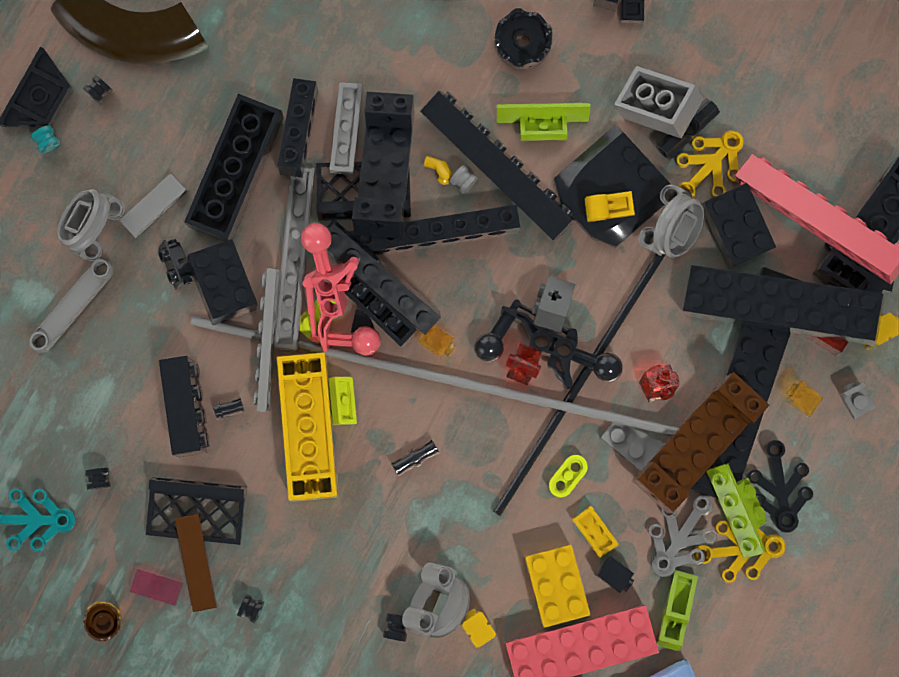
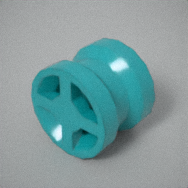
[31,125,61,154]

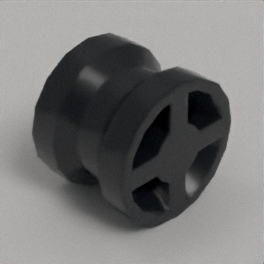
[83,75,113,104]
[85,468,111,490]
[237,594,265,624]

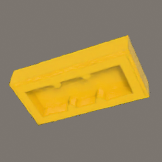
[571,506,619,559]

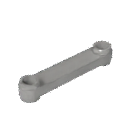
[29,259,113,353]

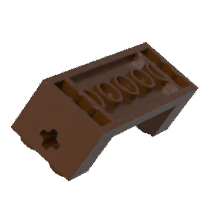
[632,372,770,513]

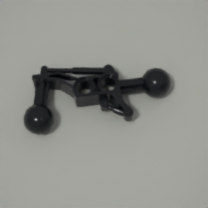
[474,299,623,389]

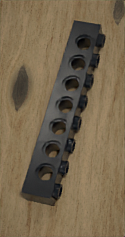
[334,204,521,262]

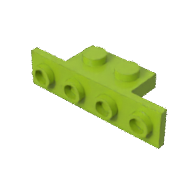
[497,103,590,141]
[707,464,767,558]

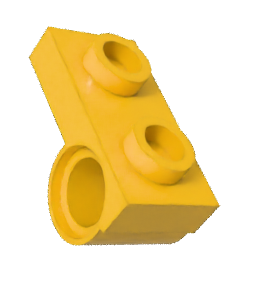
[585,191,635,222]

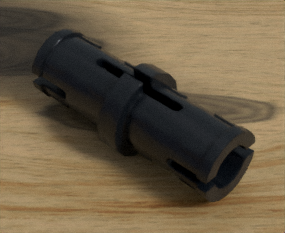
[391,440,439,476]

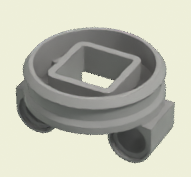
[638,185,704,258]
[58,189,124,262]
[402,562,470,638]

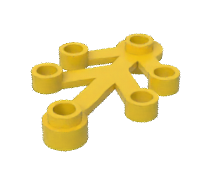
[676,130,744,198]
[693,521,786,583]

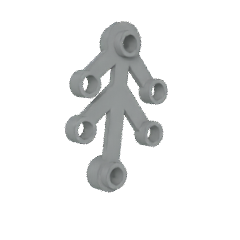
[649,495,718,577]

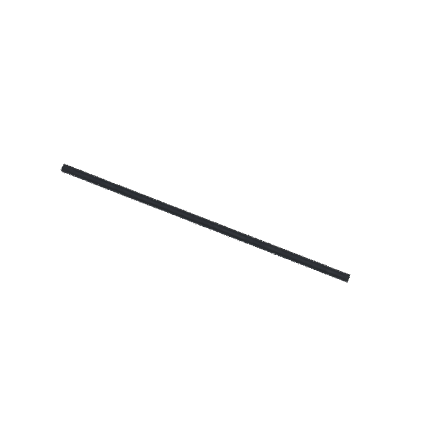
[493,254,666,516]

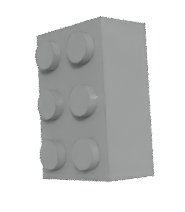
[614,66,703,138]

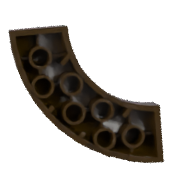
[51,0,209,65]

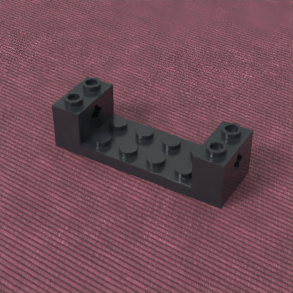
[352,92,415,238]
[812,156,899,290]

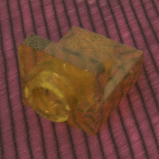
[418,325,456,359]
[786,380,824,418]

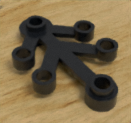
[747,440,813,533]

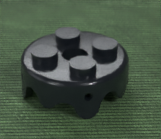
[494,8,552,69]

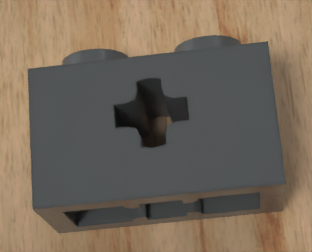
[532,276,576,333]

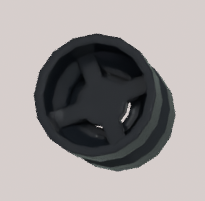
[383,613,407,642]

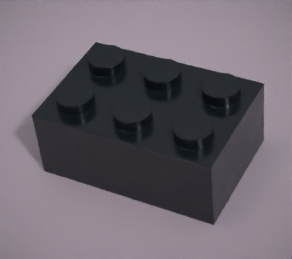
[701,183,776,268]
[187,239,258,326]

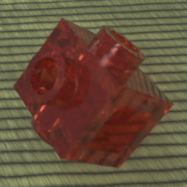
[505,343,542,386]
[639,364,680,402]

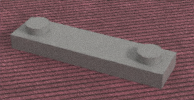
[330,82,363,175]

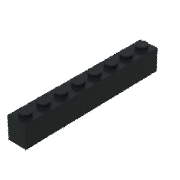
[420,91,576,241]

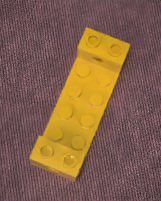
[277,352,340,502]

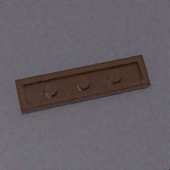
[175,513,217,612]

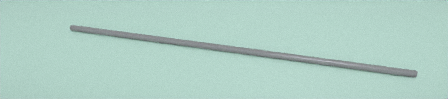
[191,316,679,436]

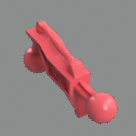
[301,223,381,356]

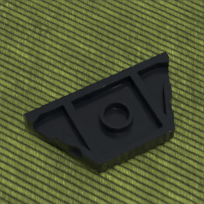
[0,47,72,128]

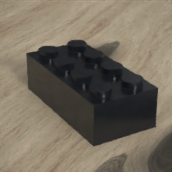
[159,356,210,458]

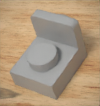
[840,381,876,419]

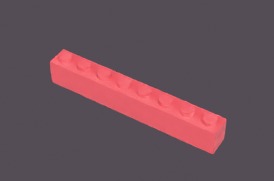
[735,154,899,284]

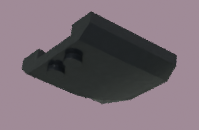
[554,125,676,248]

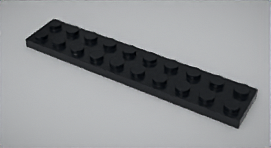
[690,267,804,500]

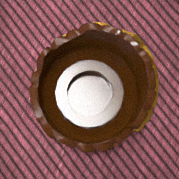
[83,602,122,642]

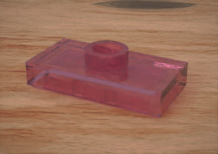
[130,569,183,606]

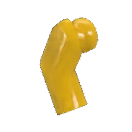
[424,155,452,185]

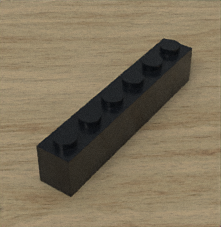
[327,219,441,335]

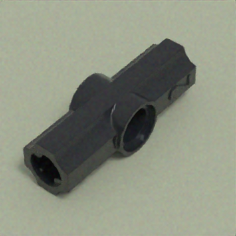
[656,98,720,161]

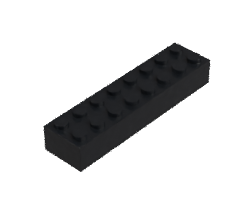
[683,265,884,346]

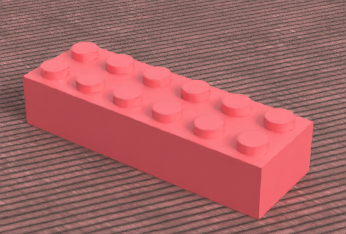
[505,605,659,677]

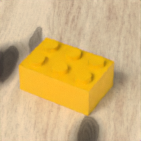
[524,545,590,628]

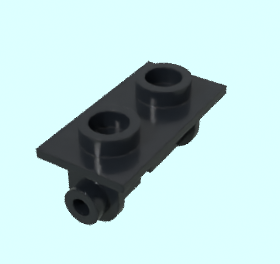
[158,239,193,290]

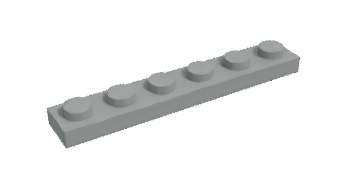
[254,268,280,412]

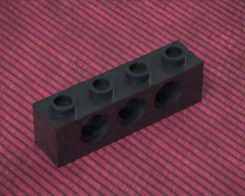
[277,78,318,178]
[341,273,419,348]

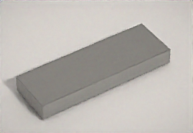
[119,173,187,238]

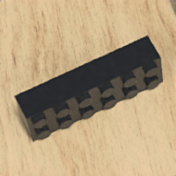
[184,94,284,242]

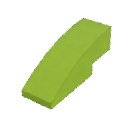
[656,570,698,652]

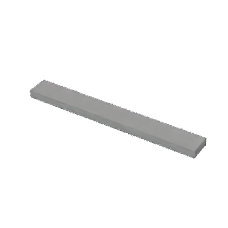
[273,167,315,352]

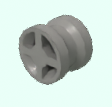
[449,165,478,194]

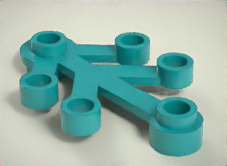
[0,488,76,551]

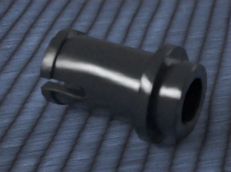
[213,397,245,420]

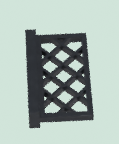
[316,161,411,221]
[146,477,248,545]

